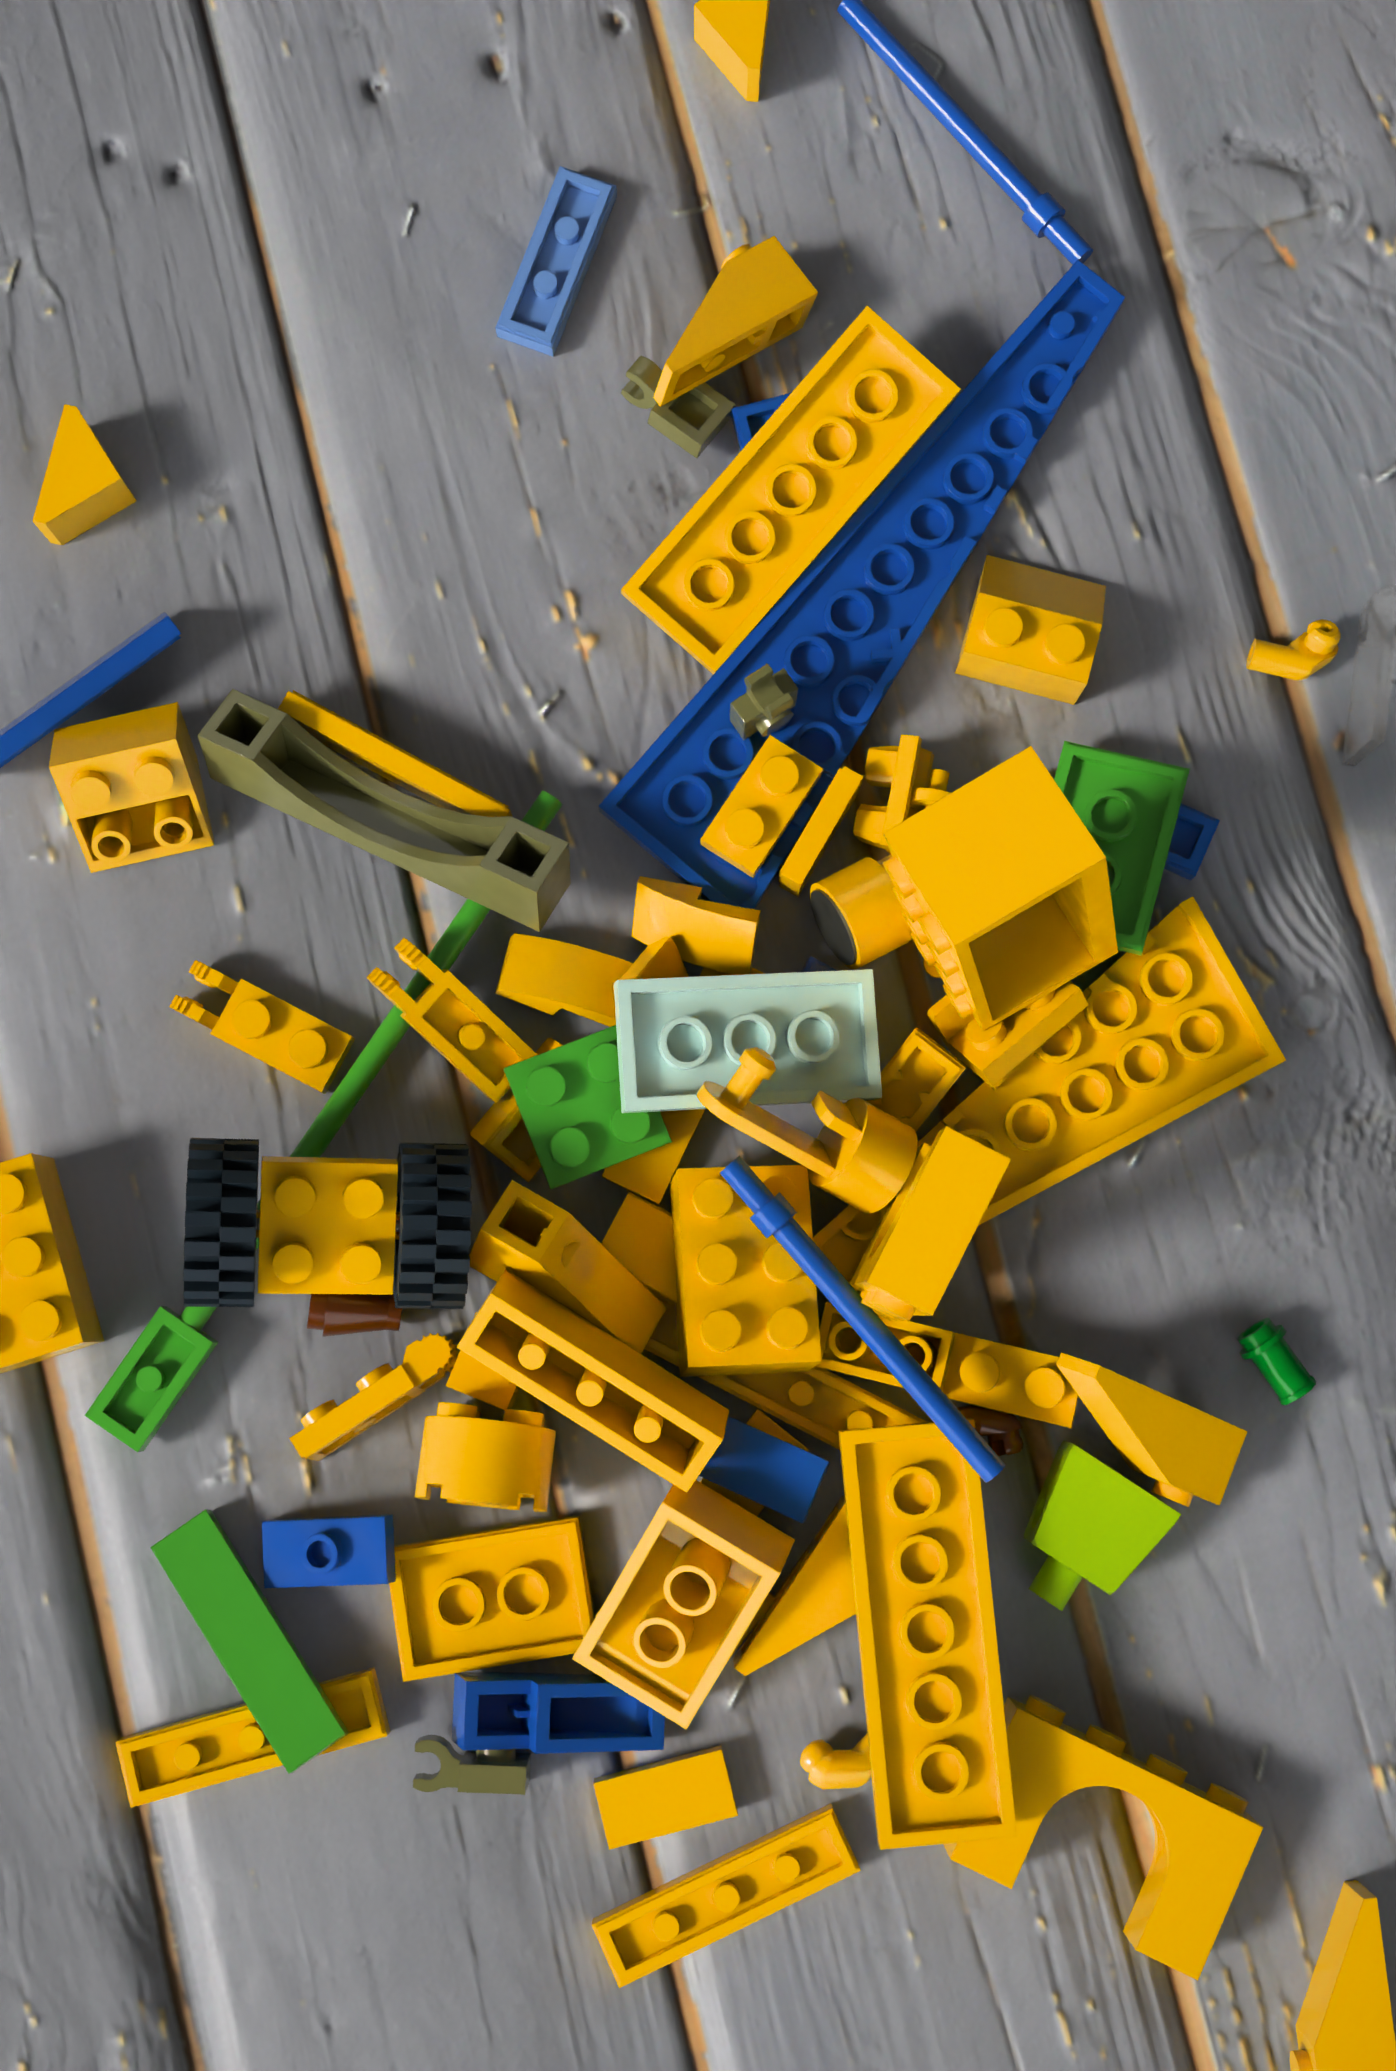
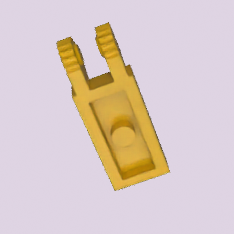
[367,938,538,1104]
[169,960,355,1094]
[289,1333,459,1461]

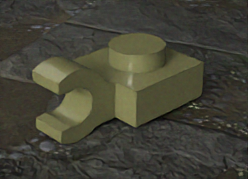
[621,356,736,458]
[730,664,798,740]
[413,1735,531,1795]

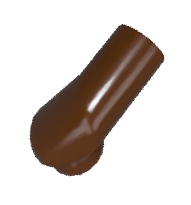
[957,1405,1024,1456]

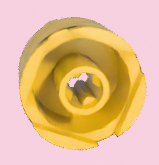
[415,1402,556,1512]

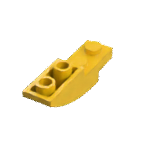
[816,1302,1079,1428]

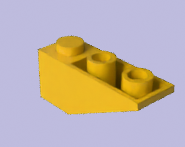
[469,1180,667,1354]

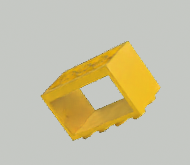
[883,746,1118,1031]

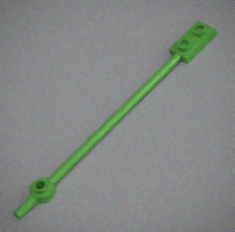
[85,790,563,1452]

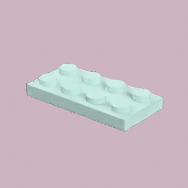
[613,969,882,1113]

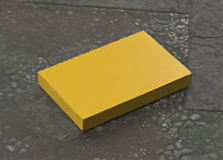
[389,1516,595,1682]

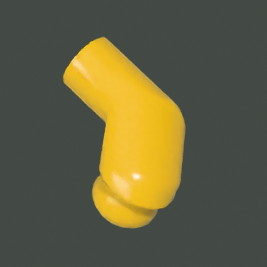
[1246,619,1341,681]
[800,1734,872,1790]

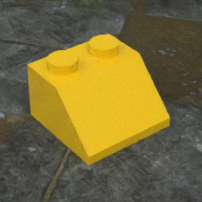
[955,555,1106,705]

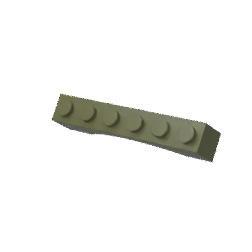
[198,689,571,932]

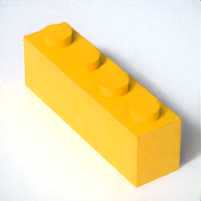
[457,1268,729,1493]

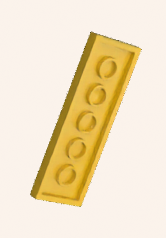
[621,306,961,675]
[838,1418,1017,1850]

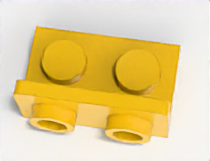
[927,981,1089,1087]

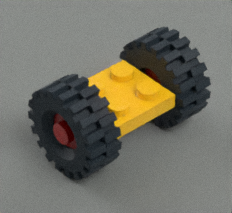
[183,1138,472,1309]

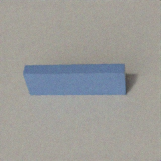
[495,166,617,357]

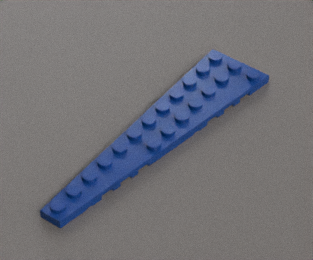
[598,260,1125,909]

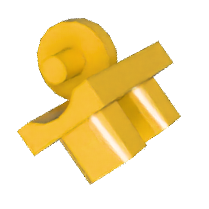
[853,734,951,854]

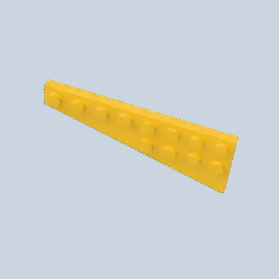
[813,896,1286,1291]

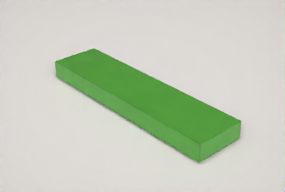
[150,1509,349,1774]

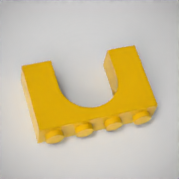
[849,1126,1011,1322]
[943,1695,1263,1980]

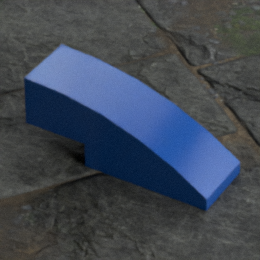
[452,1672,665,1754]

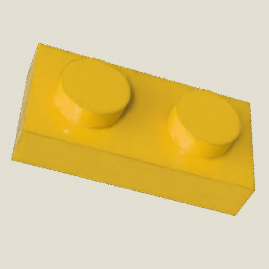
[700,735,823,878]

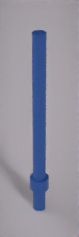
[837,0,1093,265]
[720,1156,1006,1483]

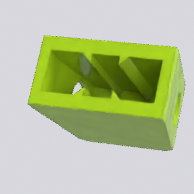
[1023,1440,1181,1611]

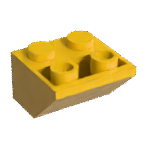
[49,702,214,873]

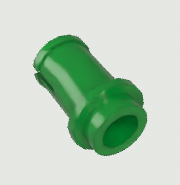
[1237,1318,1317,1405]

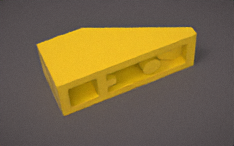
[653,236,818,407]
[1056,1352,1248,1507]
[733,1495,856,1676]
[1290,1880,1396,2071]

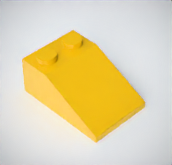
[572,1480,795,1729]

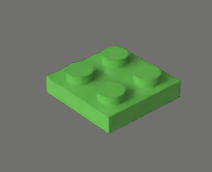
[503,1025,672,1190]

